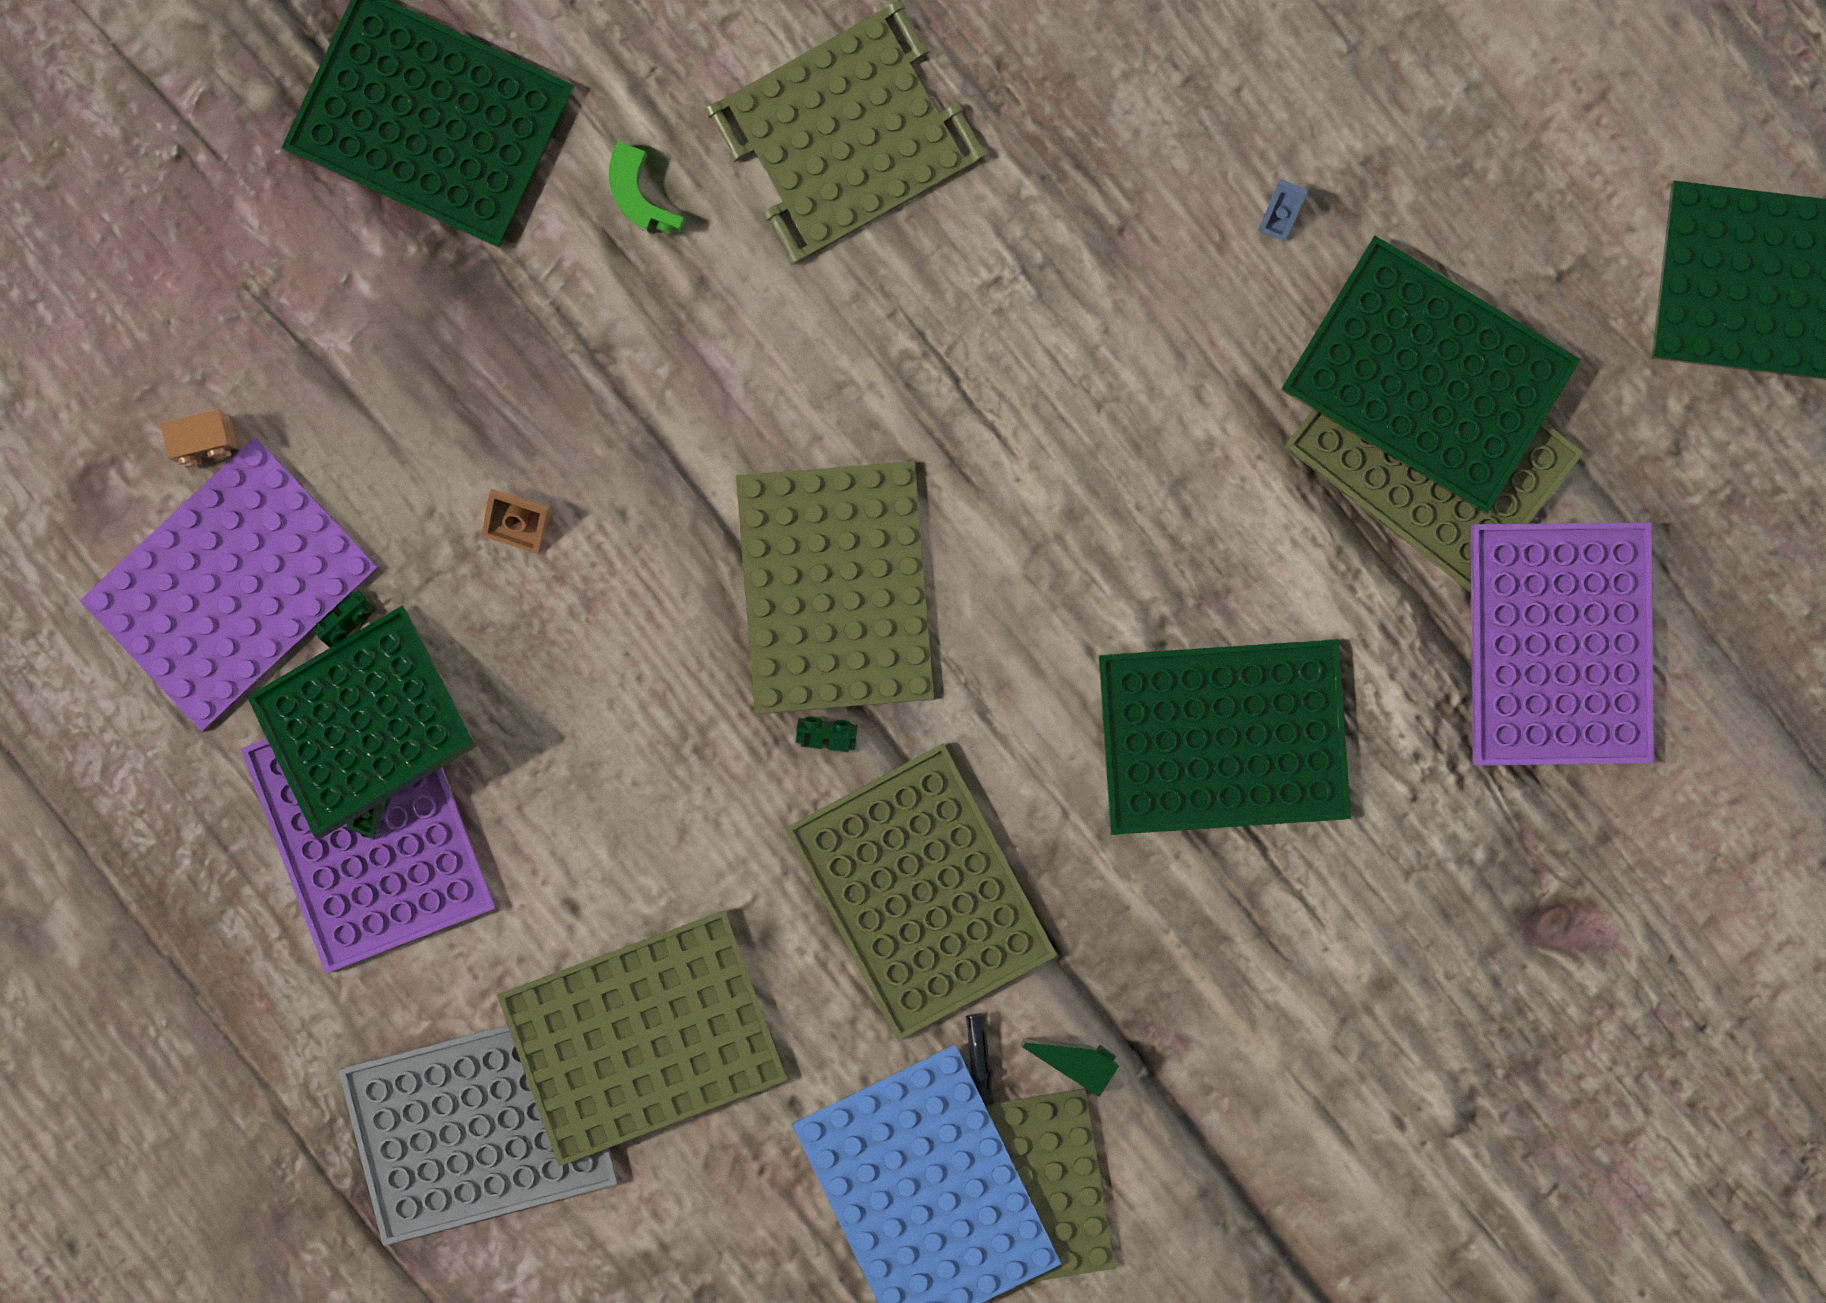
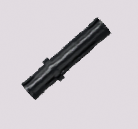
[966,1013,994,1106]

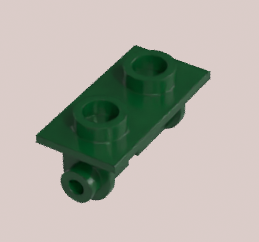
[314,590,377,647]
[795,716,858,753]

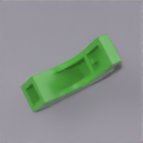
[609,141,685,235]

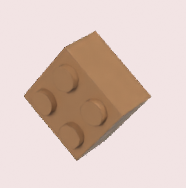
[160,409,239,468]

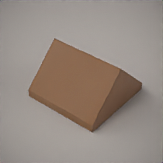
[481,489,553,554]

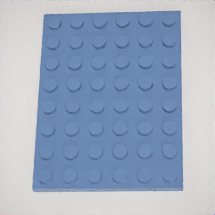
[792,1044,1061,1303]

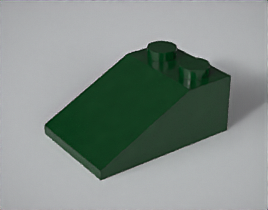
[1021,1038,1119,1097]

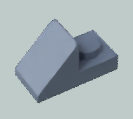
[1258,179,1308,242]

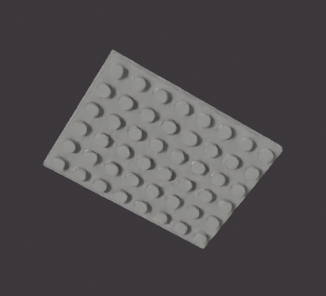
[338,1025,618,1246]

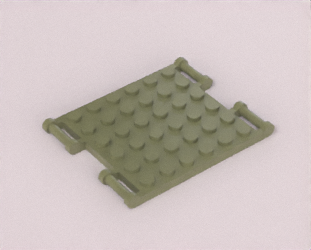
[704,0,989,265]

